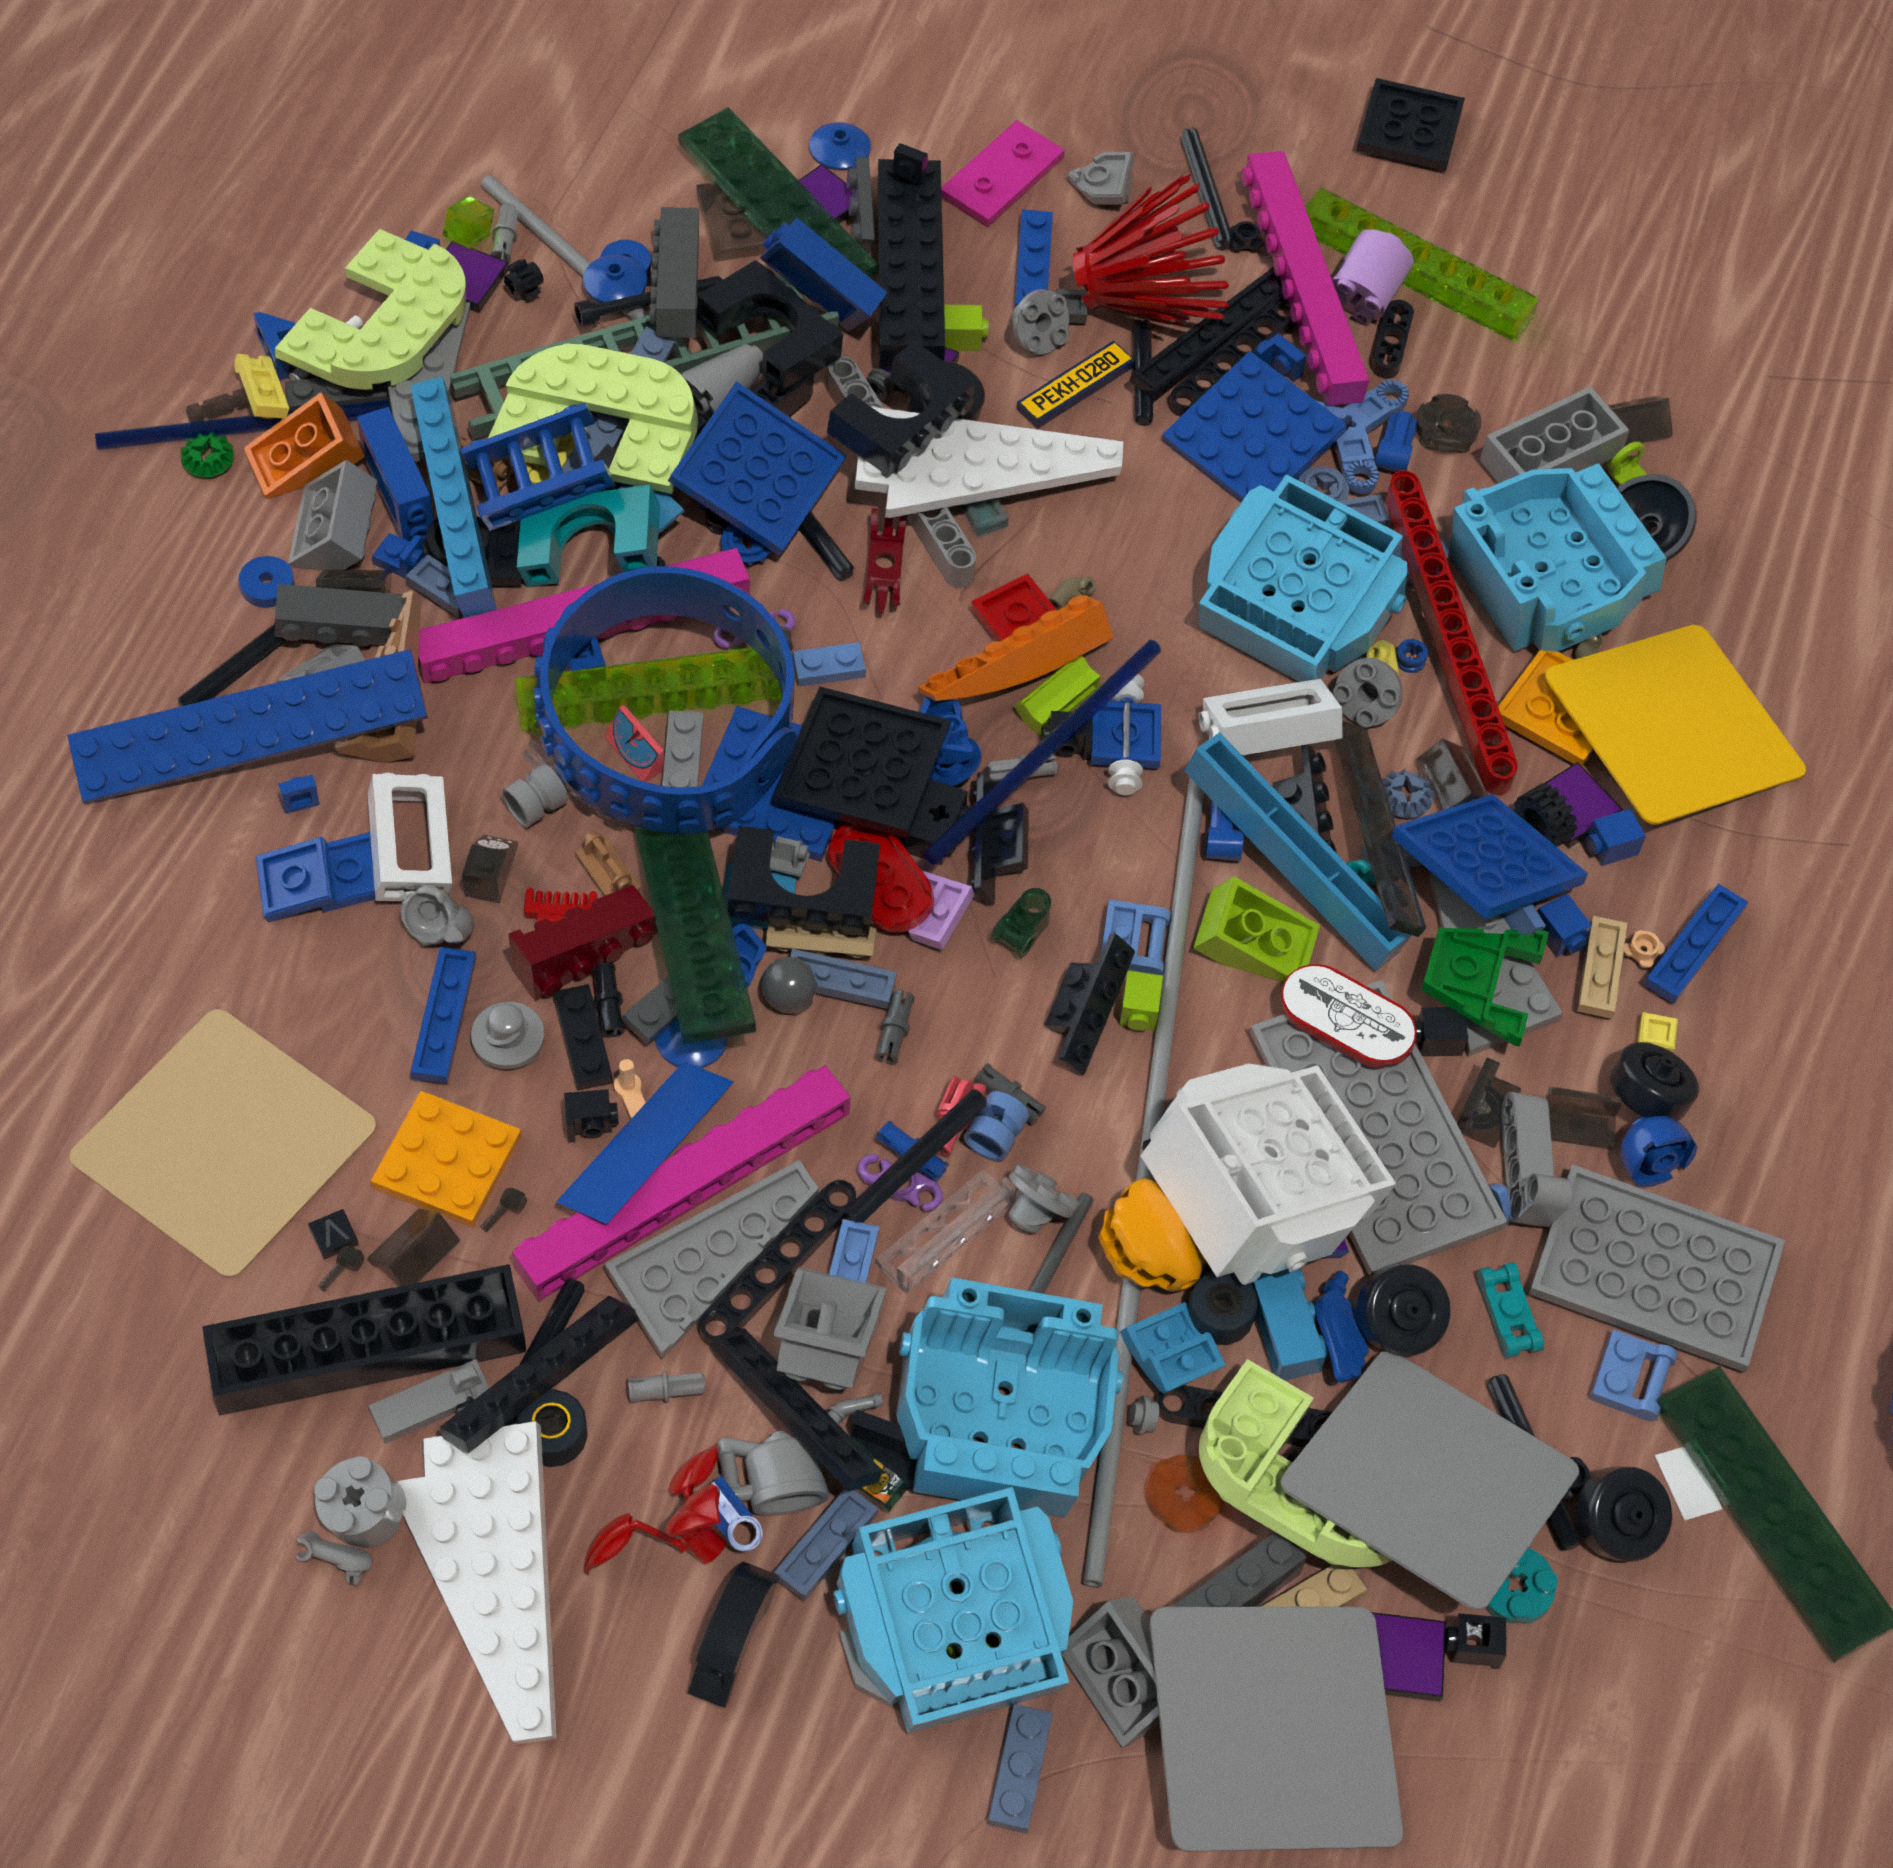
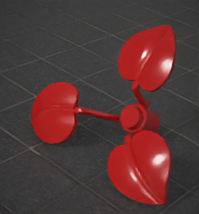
[584,1444,726,1575]

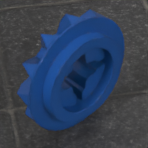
[721,524,772,567]

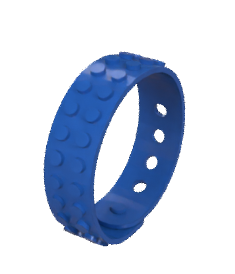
[534,566,796,834]

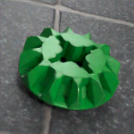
[180,431,234,478]

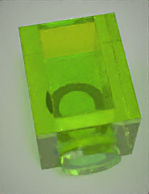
[442,196,494,249]

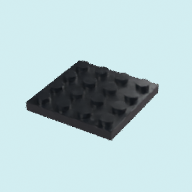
[774,686,951,838]

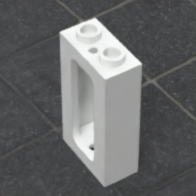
[1199,678,1343,755]
[367,773,452,901]

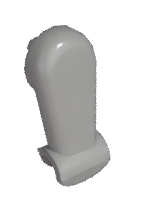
[296,1531,373,1586]

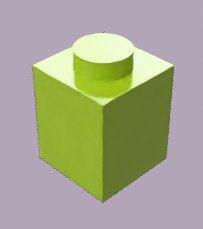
[944,304,988,351]
[1119,971,1163,1031]

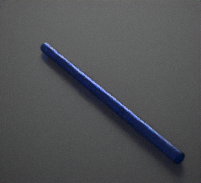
[95,400,391,450]
[924,640,1161,865]

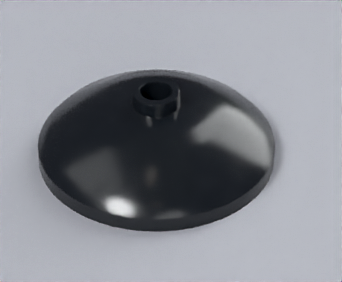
[1617,474,1697,562]

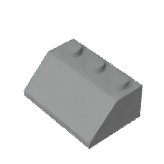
[288,460,377,572]
[1062,1596,1160,1748]

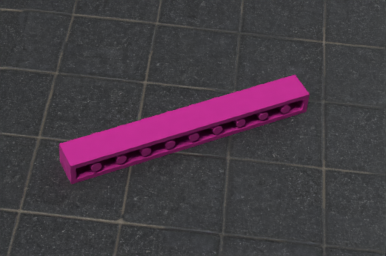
[1241,151,1369,406]
[418,548,750,684]
[512,1065,851,1302]

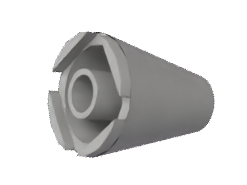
[680,344,763,421]

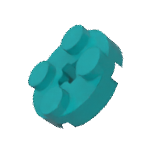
[1485,1548,1558,1624]

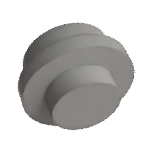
[1129,1395,1159,1435]

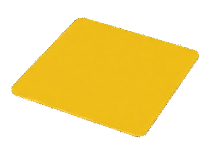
[1545,625,1806,825]

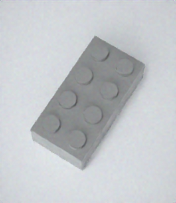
[1480,386,1629,483]

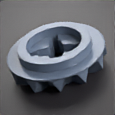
[1298,466,1349,501]
[1378,768,1435,818]

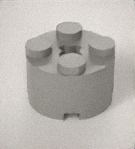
[314,1456,406,1548]

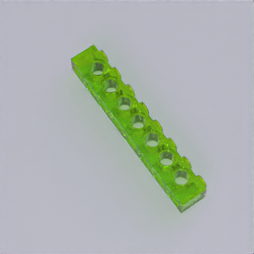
[1305,187,1539,343]
[515,648,783,732]

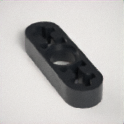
[1371,300,1414,379]

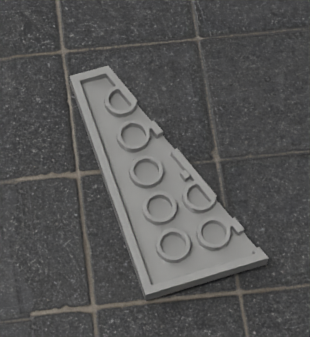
[374,302,470,462]
[1427,869,1563,1057]
[605,1160,819,1359]

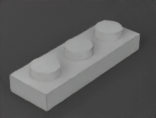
[662,710,704,787]

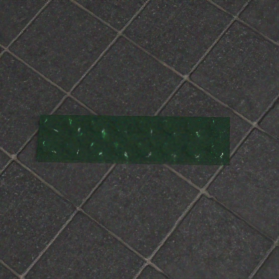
[678,107,878,277]
[635,827,756,1045]
[1657,1366,1893,1663]

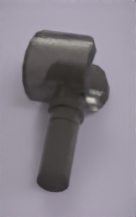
[480,1188,528,1233]
[317,1246,365,1292]

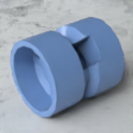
[964,1091,1029,1161]

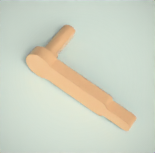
[614,1059,665,1161]

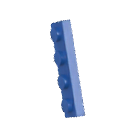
[1015,209,1053,307]
[1644,883,1748,1004]
[410,947,476,1084]

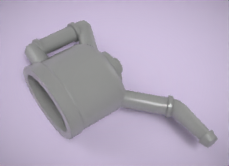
[717,1393,883,1516]

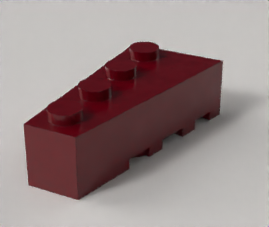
[508,885,657,1001]

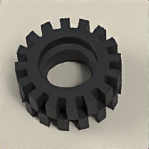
[1513,784,1577,847]

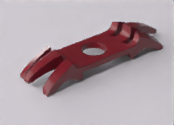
[863,508,907,614]

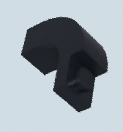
[688,1561,780,1708]

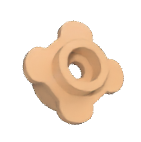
[1623,930,1665,968]

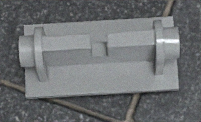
[733,836,810,877]

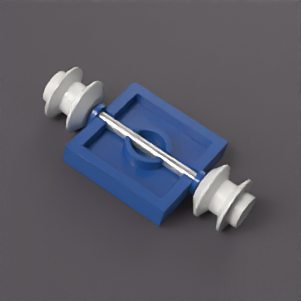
[1091,670,1161,795]

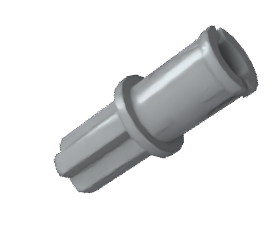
[491,203,519,262]
[987,753,1057,782]
[628,1371,706,1403]

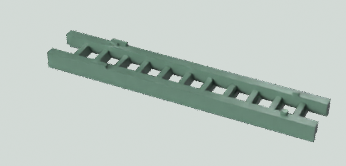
[450,276,839,440]

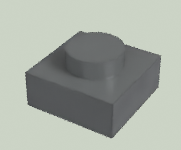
[1056,289,1088,323]

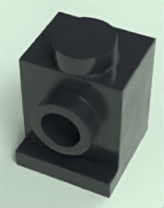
[1042,711,1093,760]
[564,1089,619,1143]
[1445,1613,1506,1669]

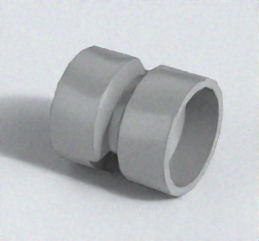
[501,764,568,828]

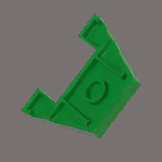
[1421,928,1549,1047]

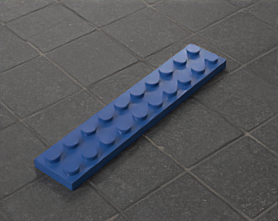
[67,649,428,804]

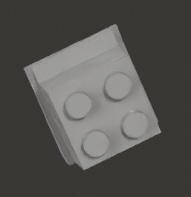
[774,1267,887,1390]

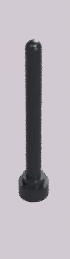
[574,276,723,328]

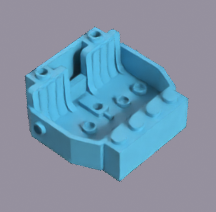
[1449,463,1666,652]
[1199,474,1407,682]
[896,1277,1123,1518]
[833,1487,1073,1734]

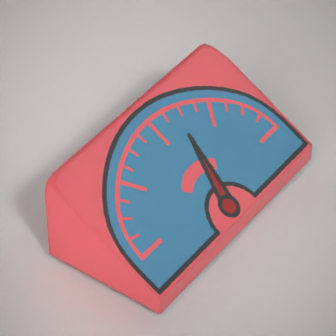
[605,705,664,782]

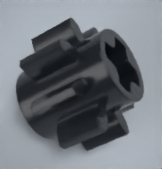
[504,259,544,300]

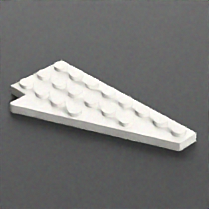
[854,407,1123,518]
[397,1421,557,1744]

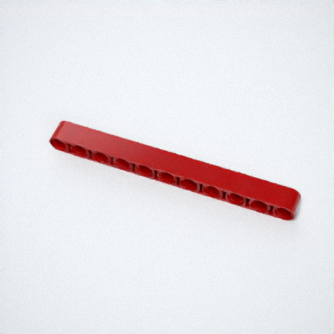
[1386,470,1518,795]

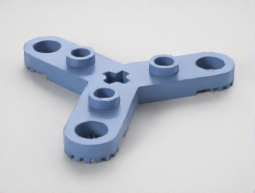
[1317,379,1409,494]

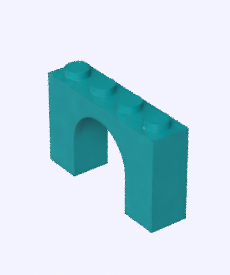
[517,484,660,587]

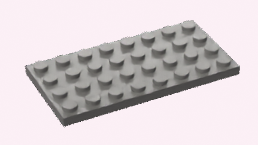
[1250,980,1507,1276]

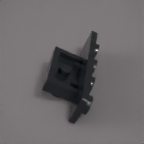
[1273,744,1337,853]
[971,771,1029,906]
[1044,934,1135,1075]

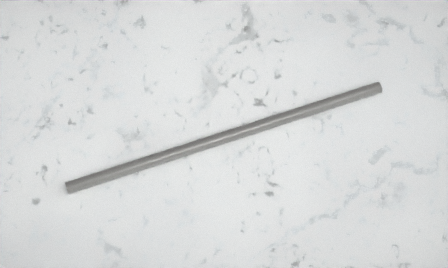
[481,175,692,358]

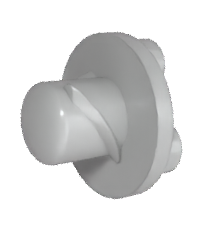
[1011,289,1069,354]
[1333,658,1403,728]
[471,1002,545,1069]
[1009,1163,1080,1233]

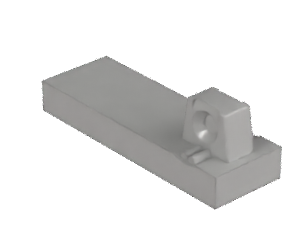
[368,1359,490,1444]

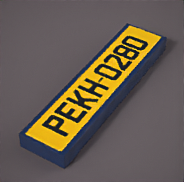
[1017,340,1135,429]

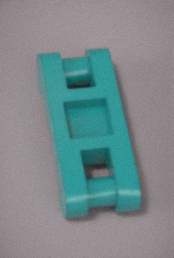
[1477,1262,1544,1358]

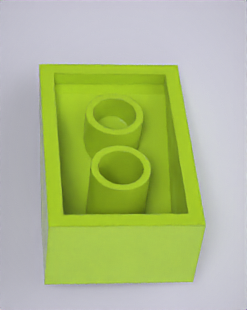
[1193,876,1320,982]

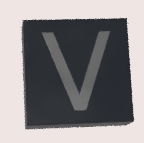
[308,1209,359,1260]

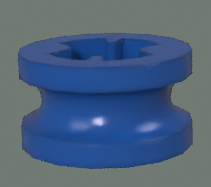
[1396,639,1428,673]

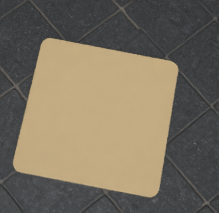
[69,1009,376,1278]

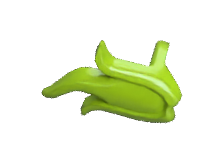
[1607,441,1647,486]

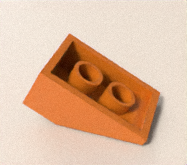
[243,392,365,499]

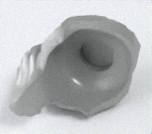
[400,885,474,946]

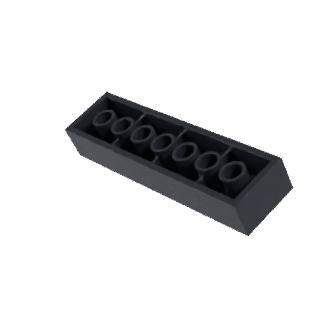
[877,159,945,372]
[202,1264,527,1415]

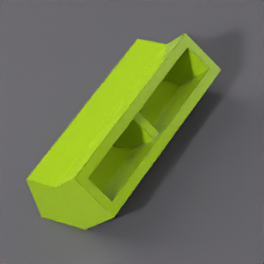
[1014,656,1101,736]

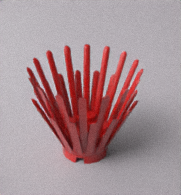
[1073,174,1229,326]

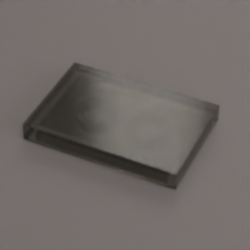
[696,176,773,262]

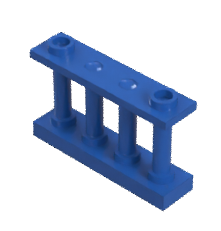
[460,403,615,531]

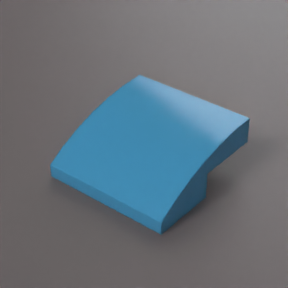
[1120,1302,1226,1394]

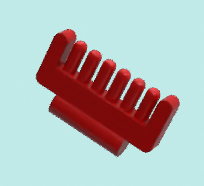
[524,887,597,923]

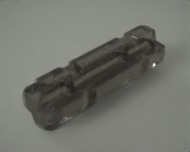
[185,388,250,424]

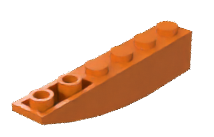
[918,595,1114,701]

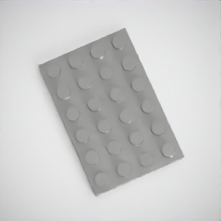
[1529,1164,1785,1372]

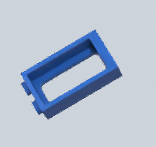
[760,218,888,331]
[357,407,433,542]

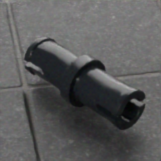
[592,962,625,1038]

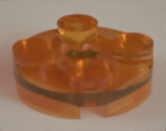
[1146,1455,1224,1533]

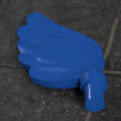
[1315,1271,1369,1383]

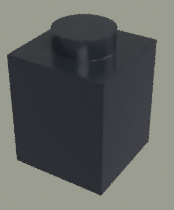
[1414,1007,1468,1056]

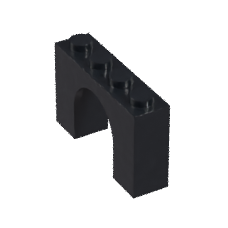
[697,260,843,393]
[827,341,975,476]
[727,826,880,935]

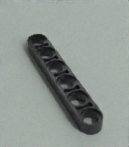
[1169,297,1297,417]
[699,1180,856,1347]
[1157,1385,1333,1447]

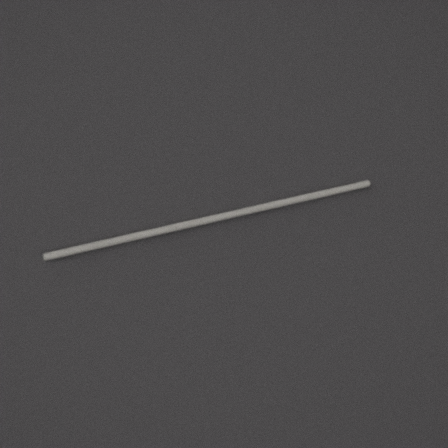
[1083,777,1205,1588]

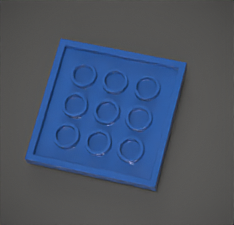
[1162,351,1347,503]
[668,381,847,556]
[702,706,839,862]
[1391,794,1588,919]

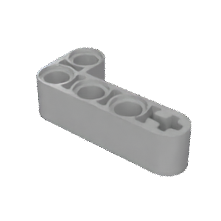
[1501,1092,1573,1228]

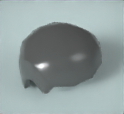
[762,957,817,1015]

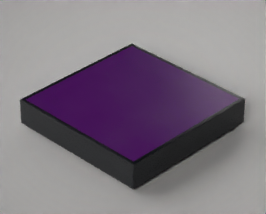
[777,164,852,237]
[446,241,509,313]
[1543,762,1623,848]
[1371,1612,1446,1702]

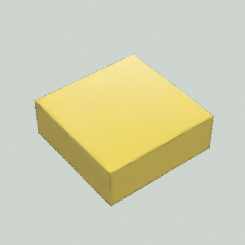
[1637,1012,1678,1053]

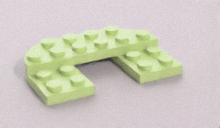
[275,229,466,390]
[488,343,698,494]
[1199,1359,1392,1567]

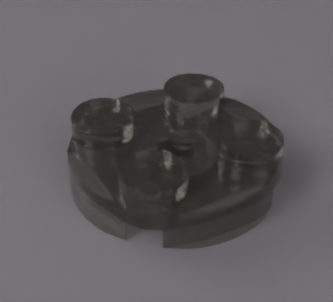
[1416,394,1481,453]

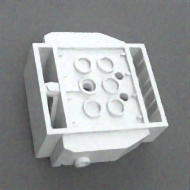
[1140,1064,1396,1285]

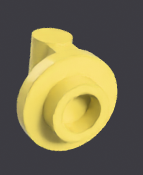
[1366,640,1400,676]

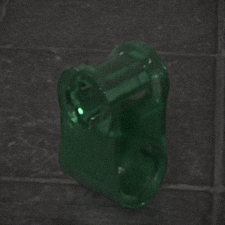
[991,888,1051,958]

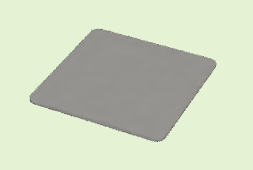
[1281,1351,1579,1610]
[1150,1607,1403,1852]

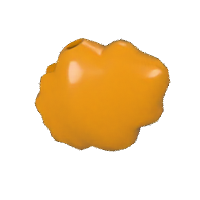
[1098,1178,1209,1292]

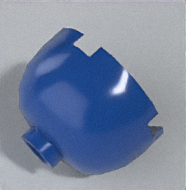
[1620,1116,1698,1187]

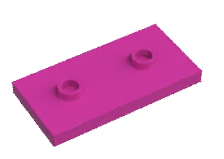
[941,120,1065,227]

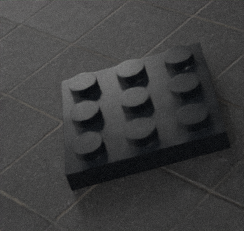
[1356,78,1465,171]

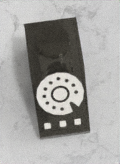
[462,835,518,904]

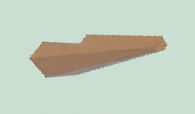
[334,590,421,763]

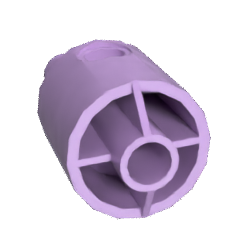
[1332,229,1414,325]

